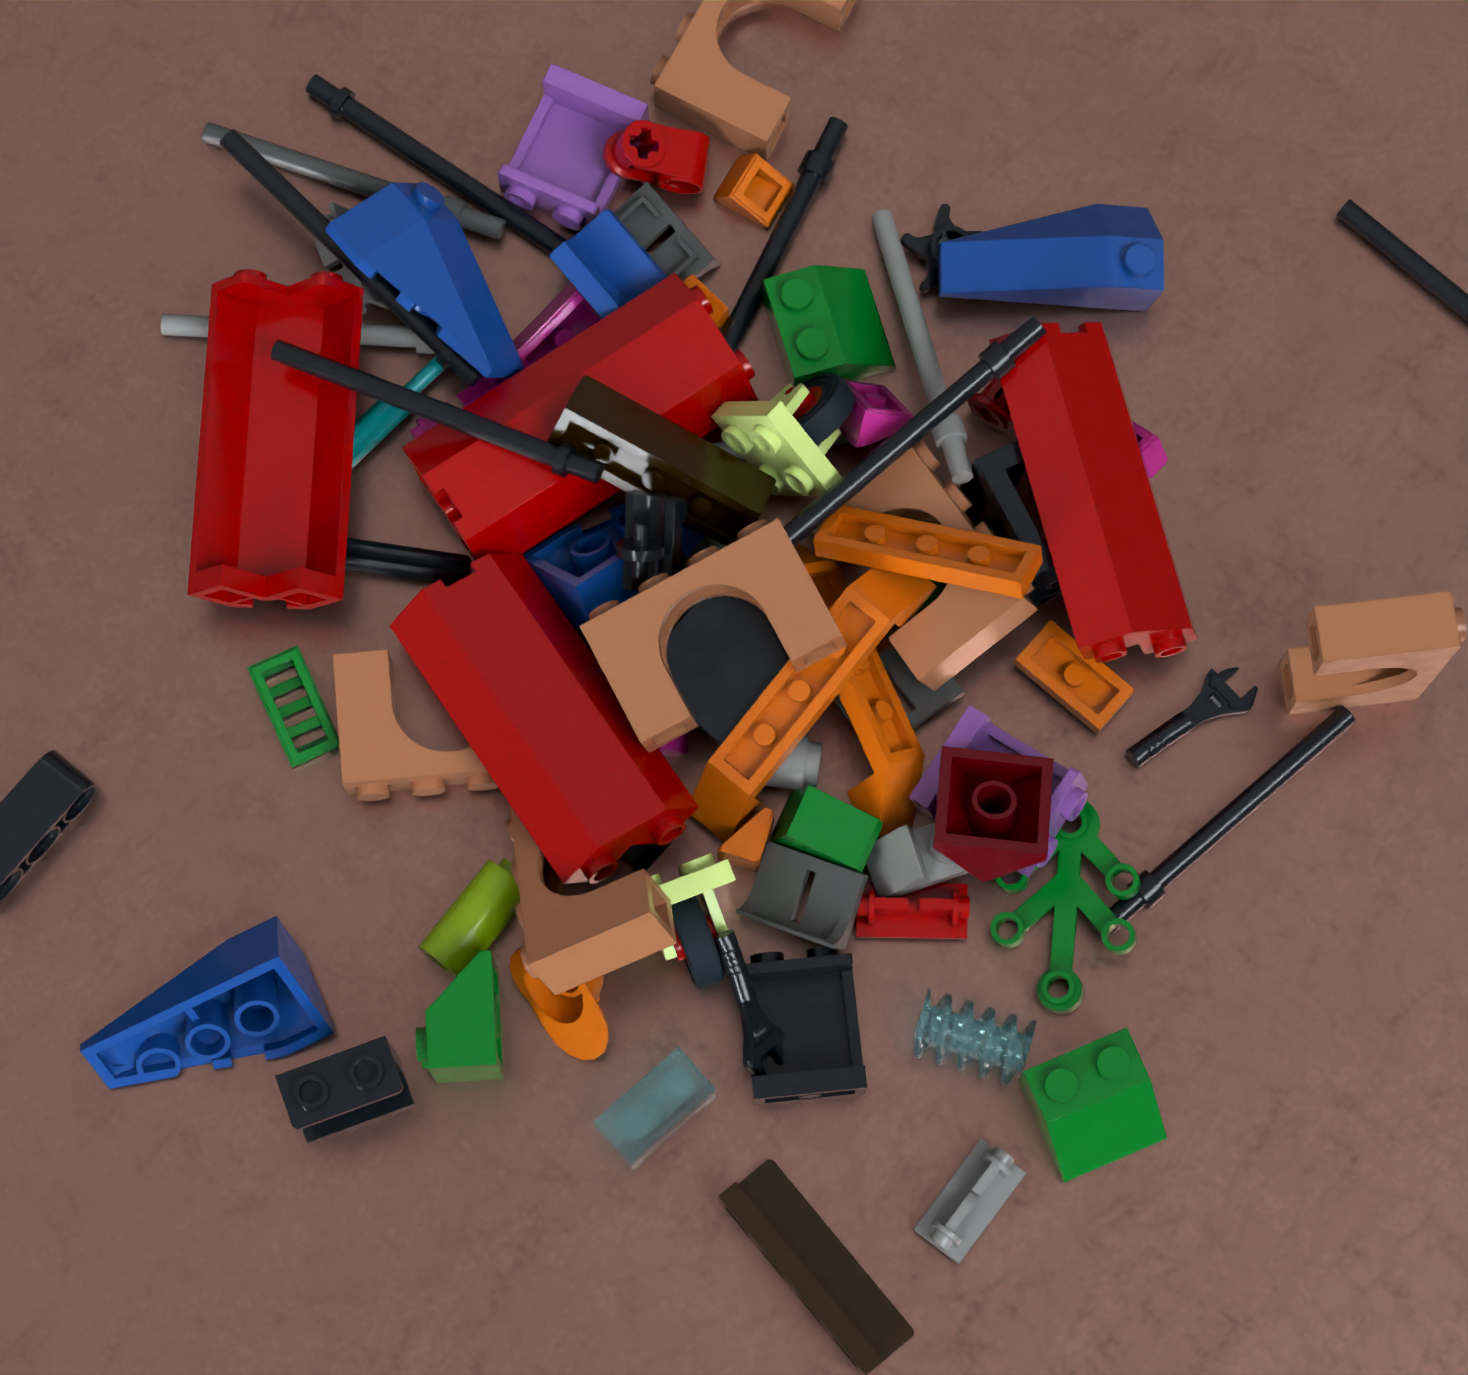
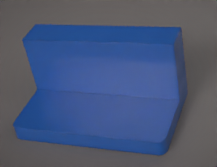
[549,209,668,319]

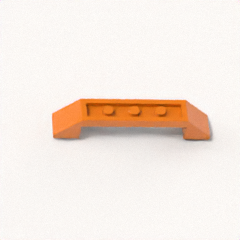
[794,544,925,840]
[692,568,937,842]

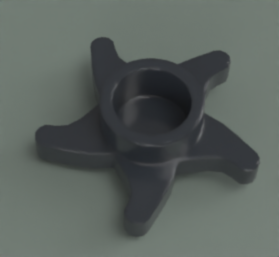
[900,204,984,293]

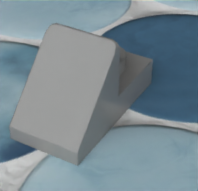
[866,822,969,898]

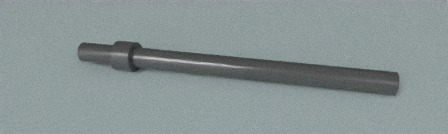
[202,122,506,240]

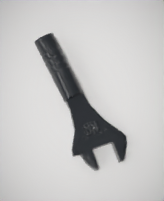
[1126,667,1258,768]
[713,929,785,1076]

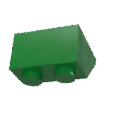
[763,265,896,388]
[416,950,504,1083]
[1018,1027,1167,1183]

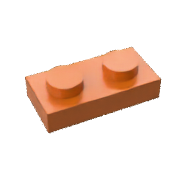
[1014,619,1135,734]

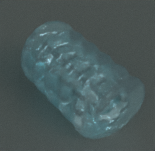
[912,987,1037,1086]

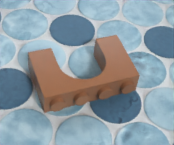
[650,0,857,161]
[798,439,1038,691]
[579,518,847,753]
[1280,591,1466,715]
[333,649,498,801]
[506,806,677,995]

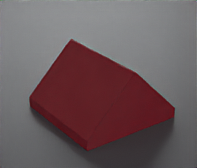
[933,746,1054,883]

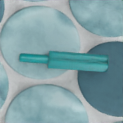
[352,355,444,468]

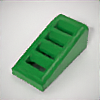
[246,645,339,768]

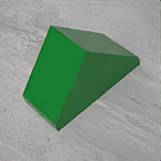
[769,785,884,873]

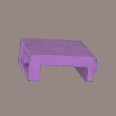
[498,63,649,231]
[909,705,1089,878]

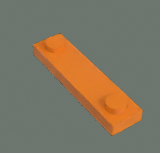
[813,505,1043,599]

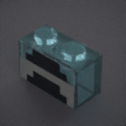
[593,1046,716,1171]

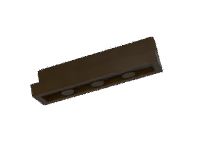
[547,375,776,546]
[718,1159,914,1375]

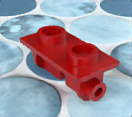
[856,882,970,939]

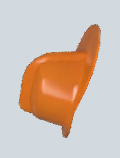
[509,946,609,1060]

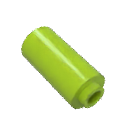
[418,858,520,978]

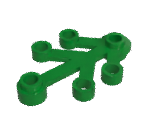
[990,802,1141,1014]

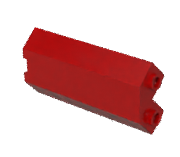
[187,269,364,610]
[402,273,759,561]
[989,322,1197,663]
[389,553,699,884]

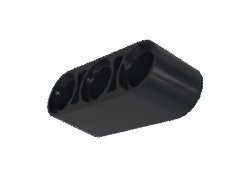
[0,750,98,902]

